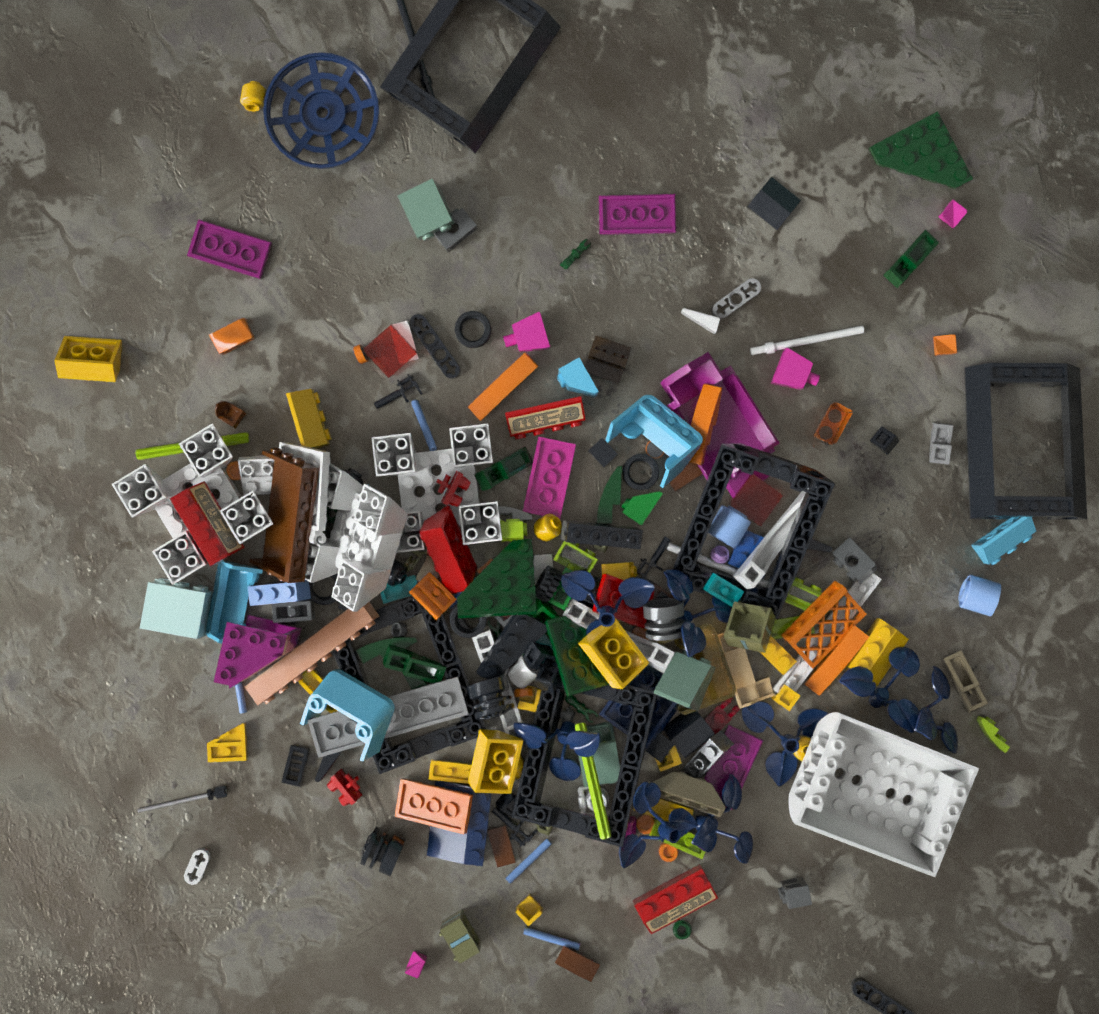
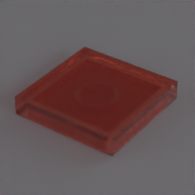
[363,324,417,378]
[729,474,783,527]

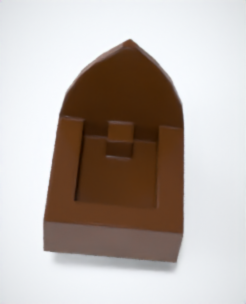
[215,401,246,429]

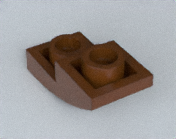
[555,946,600,982]

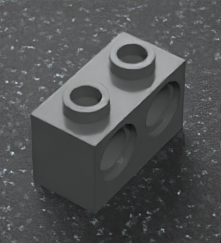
[778,877,812,909]

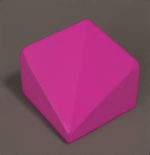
[938,200,968,228]
[405,951,427,978]

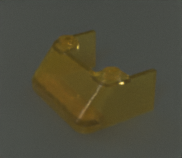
[653,624,736,715]

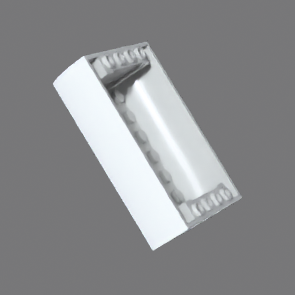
[789,712,979,877]

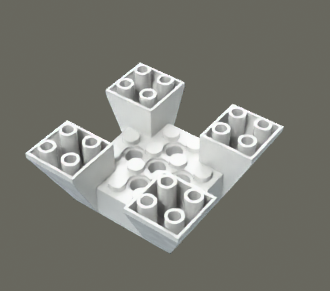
[112,423,274,585]
[371,424,502,553]
[305,463,408,612]

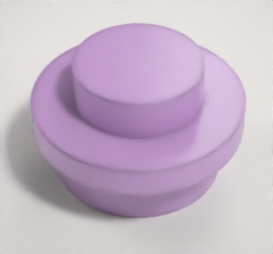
[710,546,729,564]

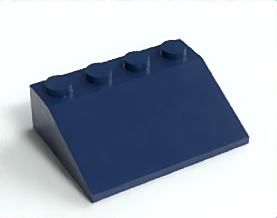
[599,665,681,749]
[427,780,492,866]

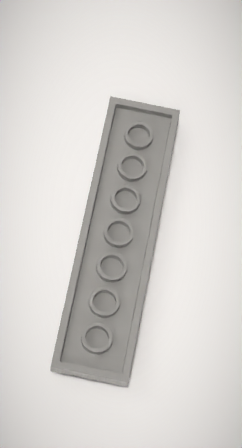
[308,676,469,758]

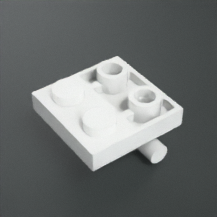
[238,455,274,495]

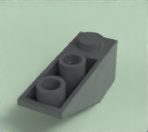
[680,730,734,778]

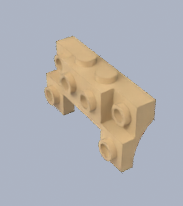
[715,631,775,709]

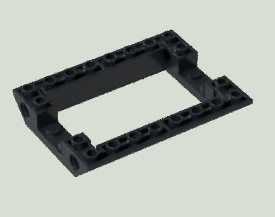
[380,0,561,154]
[964,363,1087,520]
[673,443,835,619]
[333,596,486,774]
[512,666,657,847]

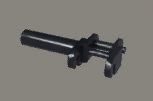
[374,374,423,409]
[637,536,671,585]
[491,806,538,847]

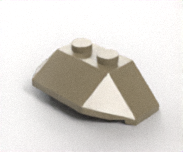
[653,771,725,817]

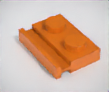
[409,572,457,620]

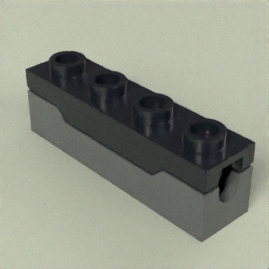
[561,520,643,549]

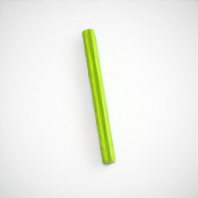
[136,432,250,460]
[575,723,611,839]

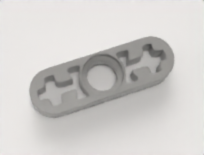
[712,278,761,319]

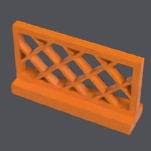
[781,581,866,669]

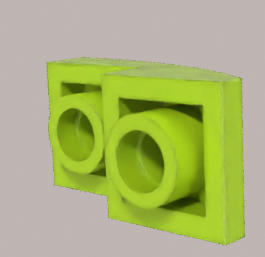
[977,716,1010,753]

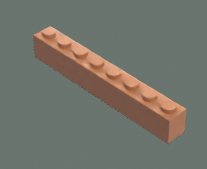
[245,602,379,705]

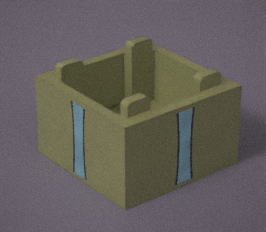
[724,602,775,653]
[439,909,481,963]

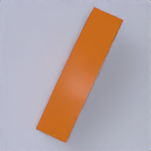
[468,352,539,421]
[689,384,723,465]
[804,625,869,696]

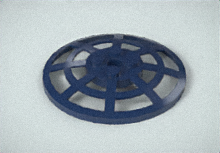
[263,52,379,169]

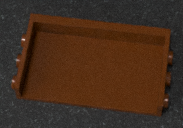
[249,448,319,583]

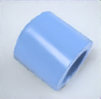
[708,505,751,549]
[958,575,1001,616]

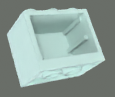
[140,578,213,639]

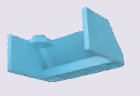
[605,395,703,488]
[206,561,263,643]
[300,669,395,761]

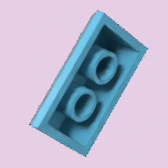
[557,358,599,398]
[971,517,1036,565]

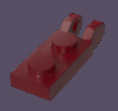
[704,695,740,744]

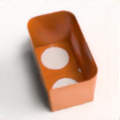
[209,318,255,355]
[813,403,853,445]

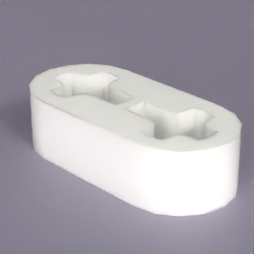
[184,848,211,885]

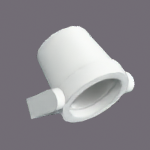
[578,786,609,816]

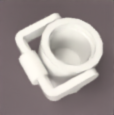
[508,653,541,689]

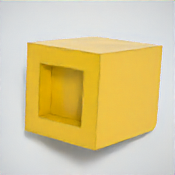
[771,684,800,711]
[518,685,541,712]
[656,745,682,772]
[515,894,543,926]

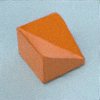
[933,334,957,356]

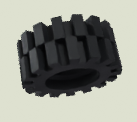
[535,565,563,603]

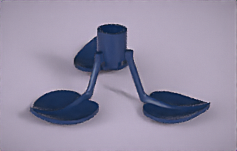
[663,569,732,657]
[561,570,655,635]
[839,647,920,733]
[914,666,958,754]
[742,701,829,787]
[513,721,600,781]
[691,774,753,864]
[619,781,698,868]

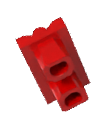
[436,471,471,507]
[327,769,362,806]

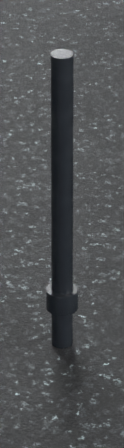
[396,0,435,98]

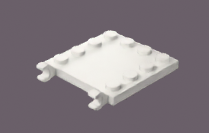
[279,442,330,544]

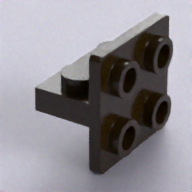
[585,336,631,383]

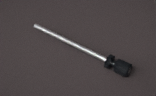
[137,786,228,813]

